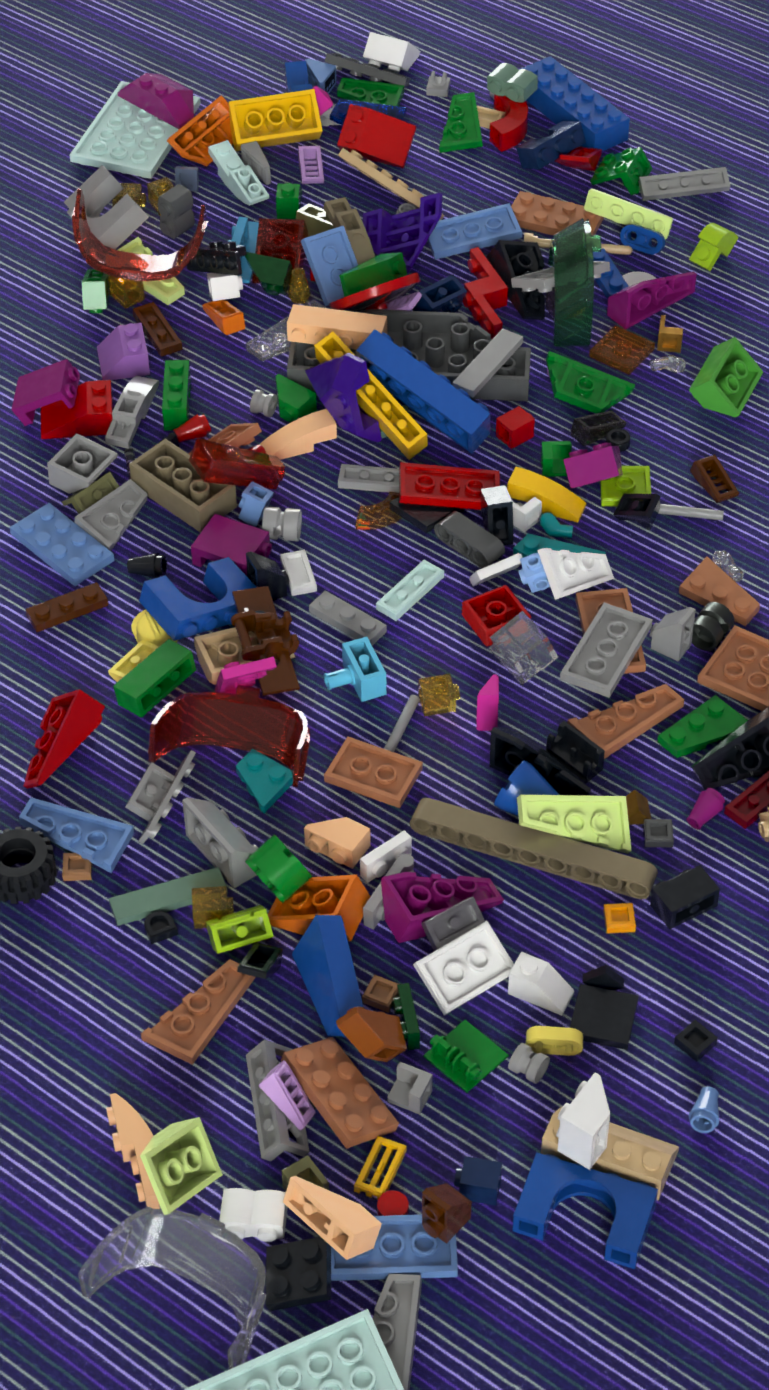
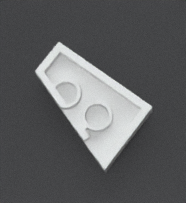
[537,548,614,600]

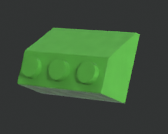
[689,337,763,417]

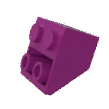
[563,442,623,489]

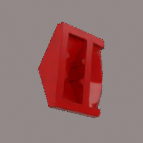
[555,147,602,171]

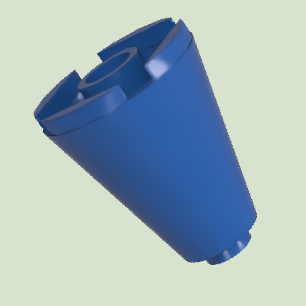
[494,761,559,817]

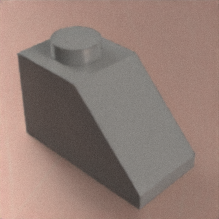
[650,607,696,661]

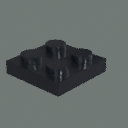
[266,1237,331,1311]

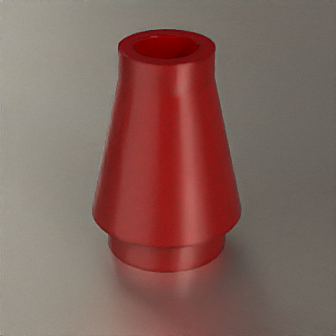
[173,414,212,443]

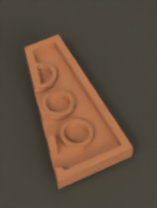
[567,684,684,759]
[141,959,255,1065]

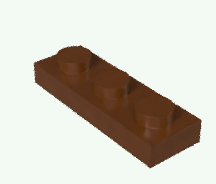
[132,302,183,357]
[25,582,108,633]

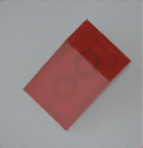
[252,218,308,285]

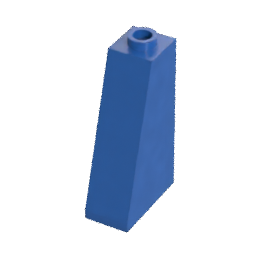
[292,915,364,1037]

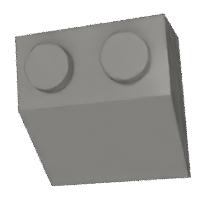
[47,433,118,494]

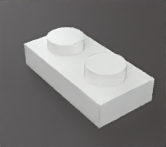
[360,830,412,883]

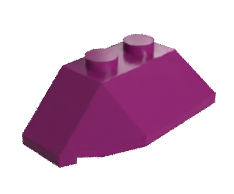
[118,73,194,129]

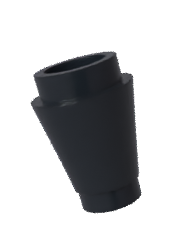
[127,552,167,578]

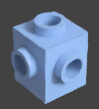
[518,553,550,593]

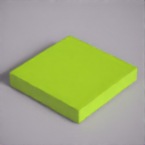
[600,466,651,507]

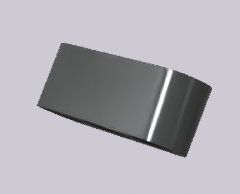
[434,511,505,568]

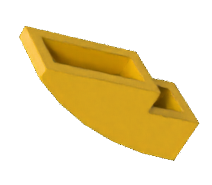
[507,467,586,523]

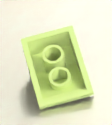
[140,1117,223,1215]

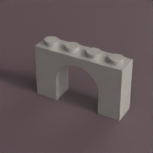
[64,165,149,255]

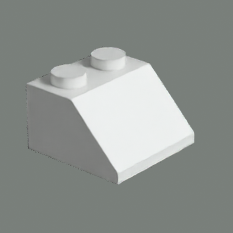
[363,32,421,73]

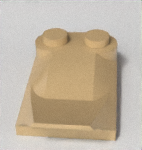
[194,627,296,685]

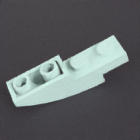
[208,140,269,206]

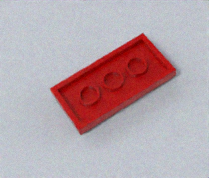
[399,462,500,510]

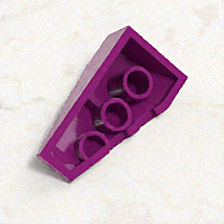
[607,271,697,330]
[381,872,504,943]

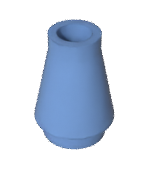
[689,1087,719,1133]

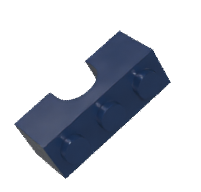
[516,121,586,169]

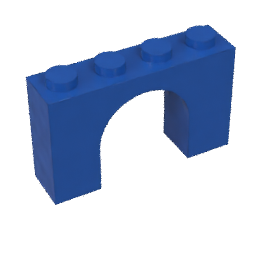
[139,557,257,641]
[513,1152,658,1269]

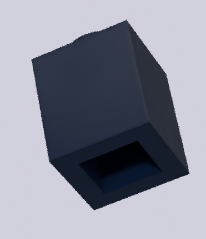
[454,1156,502,1206]

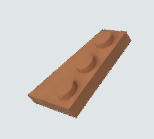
[679,556,760,627]

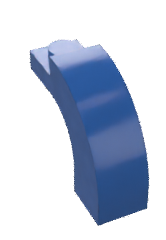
[284,61,312,93]

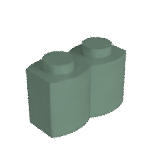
[487,63,538,103]

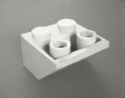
[556,1073,610,1170]

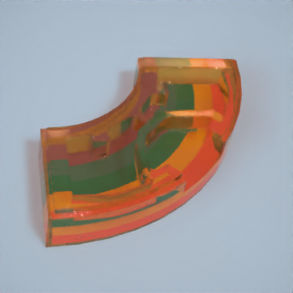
[356,492,402,530]

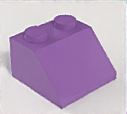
[97,323,150,380]

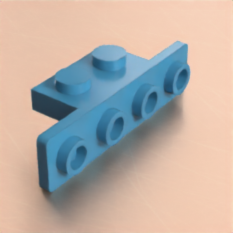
[228,217,266,283]

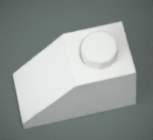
[508,952,574,1016]

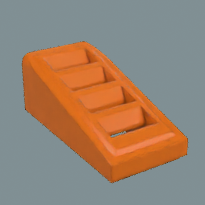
[202,300,245,335]

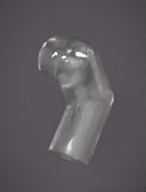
[650,355,686,373]
[712,550,744,582]

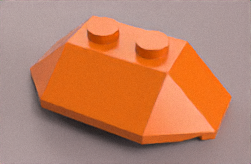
[167,95,233,166]

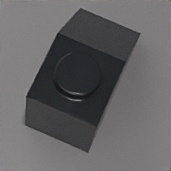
[481,485,514,546]
[246,551,289,601]

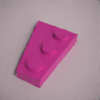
[215,657,277,700]

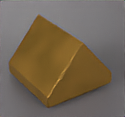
[626,790,651,825]

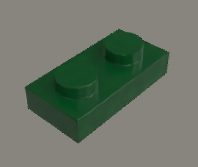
[392,983,420,1051]

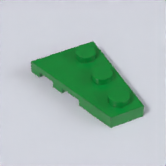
[337,77,404,117]
[439,92,483,153]

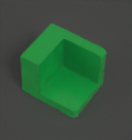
[541,441,572,477]

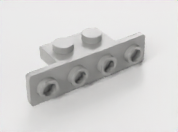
[125,750,196,844]

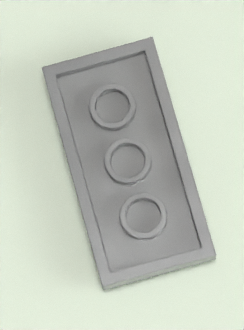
[511,260,610,293]
[560,602,653,698]

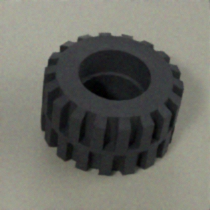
[0,827,57,904]

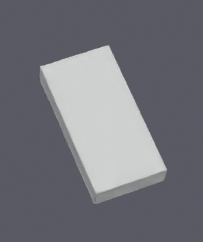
[280,550,317,596]
[469,553,523,586]

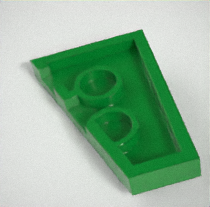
[657,695,748,758]

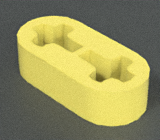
[525,1026,583,1056]

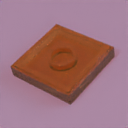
[589,325,655,375]

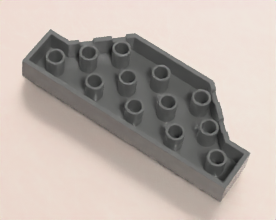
[287,309,531,402]

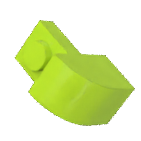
[689,223,739,271]

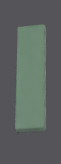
[109,867,228,926]

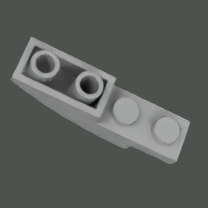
[105,376,159,449]

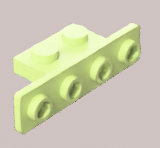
[584,188,673,240]

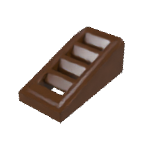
[690,454,739,503]

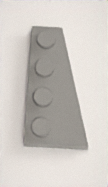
[373,1274,422,1390]

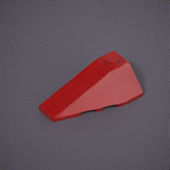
[23,689,105,789]

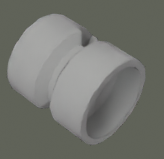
[262,506,302,542]

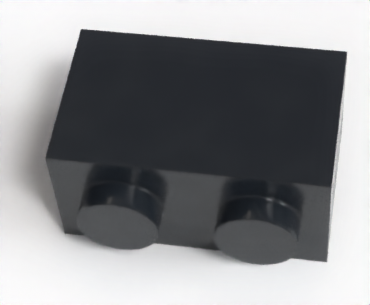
[650,865,720,930]

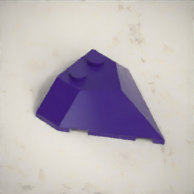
[363,192,442,275]
[305,353,382,443]

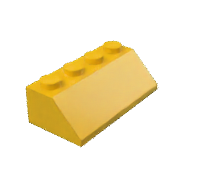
[229,89,323,151]

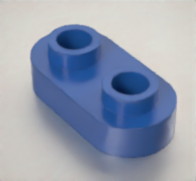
[620,224,665,255]

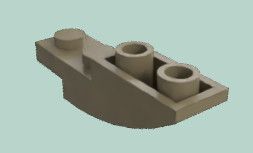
[323,197,375,265]

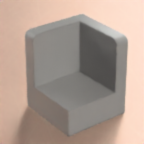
[387,1062,433,1115]

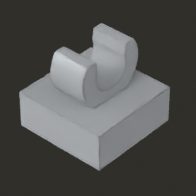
[426,71,450,97]

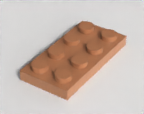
[511,191,604,243]
[575,588,646,674]
[281,1037,399,1149]

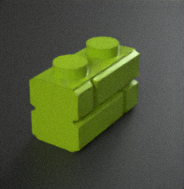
[205,905,273,954]

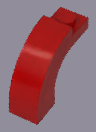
[489,94,528,152]

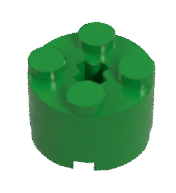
[245,834,312,903]

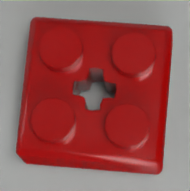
[462,585,532,646]

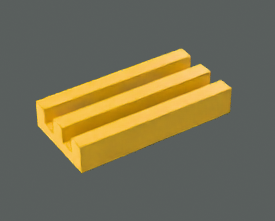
[354,1136,407,1200]

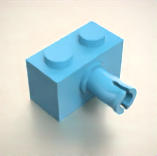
[324,636,387,702]

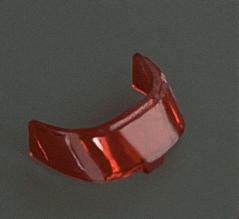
[72,189,208,281]
[148,685,310,787]

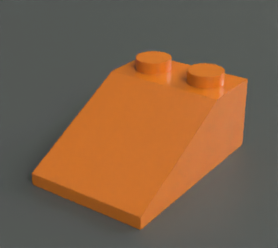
[268,875,371,941]

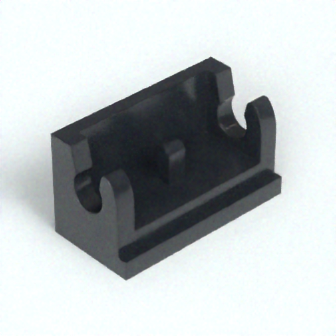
[545,721,605,784]

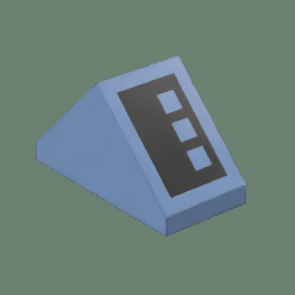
[305,59,336,94]

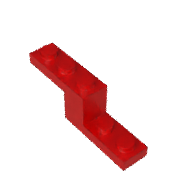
[462,247,508,339]

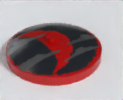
[329,272,421,312]

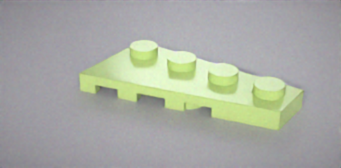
[105,237,185,305]
[517,795,632,853]

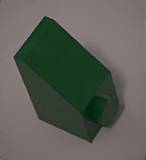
[245,252,293,296]

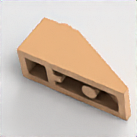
[283,1176,382,1260]

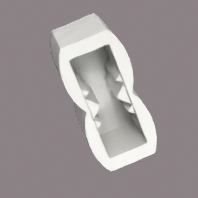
[219,1188,288,1242]

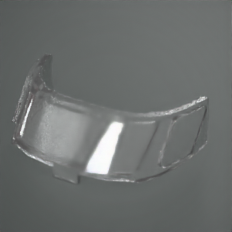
[78,1207,267,1370]

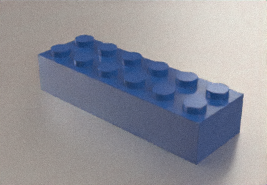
[519,56,630,151]
[356,329,490,454]

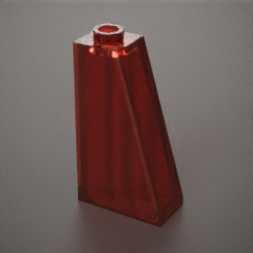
[189,438,285,489]

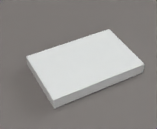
[413,921,514,1015]

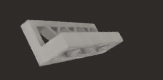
[246,1039,309,1161]

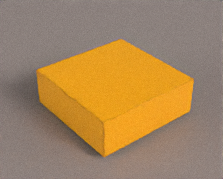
[603,903,636,934]

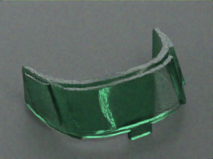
[548,218,602,347]

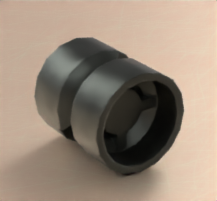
[692,602,734,651]

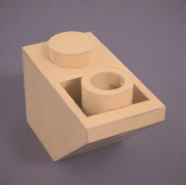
[304,817,371,869]

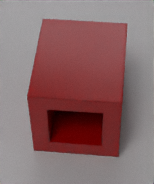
[496,406,535,449]

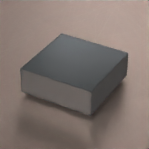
[643,819,674,847]

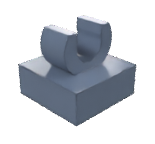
[175,166,199,191]

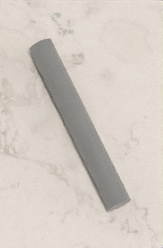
[658,504,724,521]
[384,695,420,752]

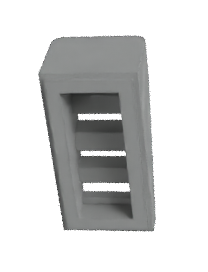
[241,141,271,185]

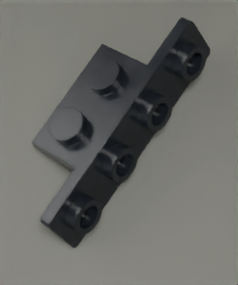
[184,240,246,275]

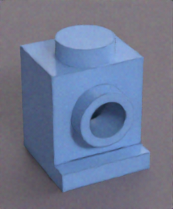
[238,481,274,527]

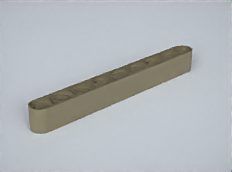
[409,798,658,899]

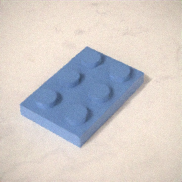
[301,226,358,306]

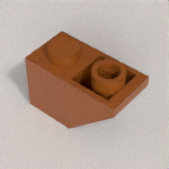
[336,1007,407,1062]

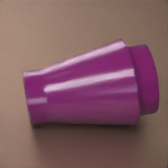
[686,788,725,830]

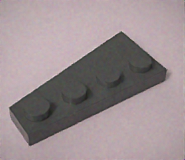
[325,53,411,87]

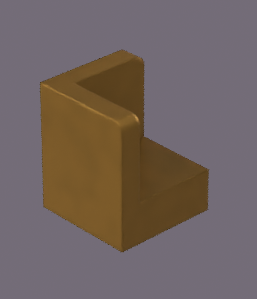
[657,315,683,353]

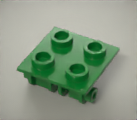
[423,1020,509,1093]

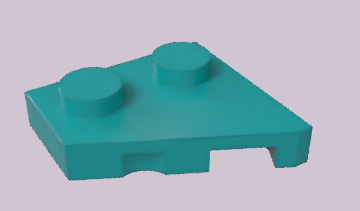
[236,748,297,814]

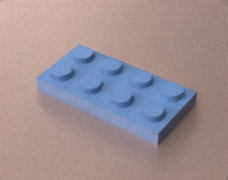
[427,203,522,260]
[10,503,114,586]
[331,1215,458,1281]

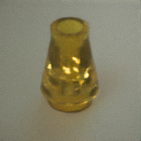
[288,268,311,304]

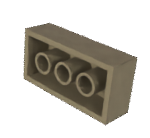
[129,439,237,533]

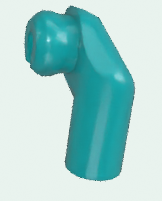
[540,512,573,538]

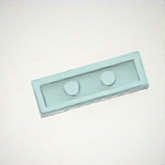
[376,560,444,621]

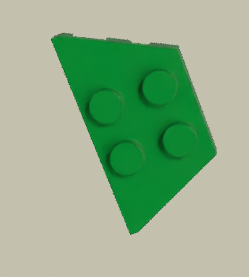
[546,351,635,415]

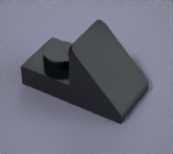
[613,493,660,530]

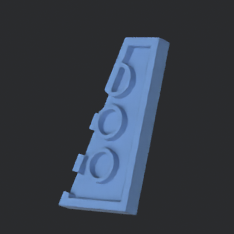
[19,797,134,873]

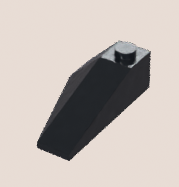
[486,240,545,320]
[691,707,769,790]
[490,727,591,796]

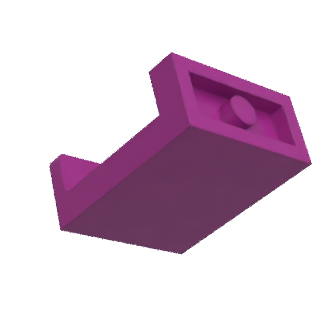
[11,359,80,426]
[191,514,272,576]

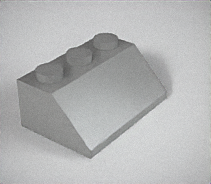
[182,797,258,888]

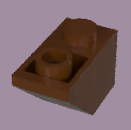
[422,1183,472,1244]

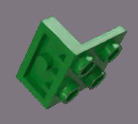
[590,147,653,195]

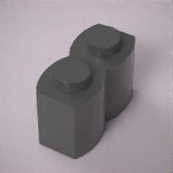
[158,184,195,239]

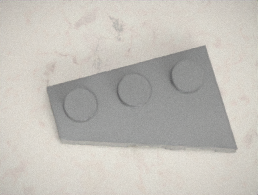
[74,479,148,551]

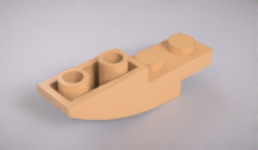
[106,1093,160,1213]

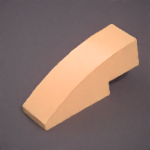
[260,409,337,463]

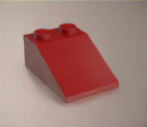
[337,104,417,168]
[41,380,114,439]

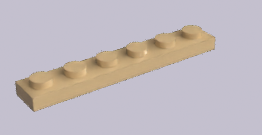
[338,148,444,221]

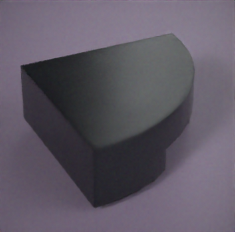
[582,965,625,990]

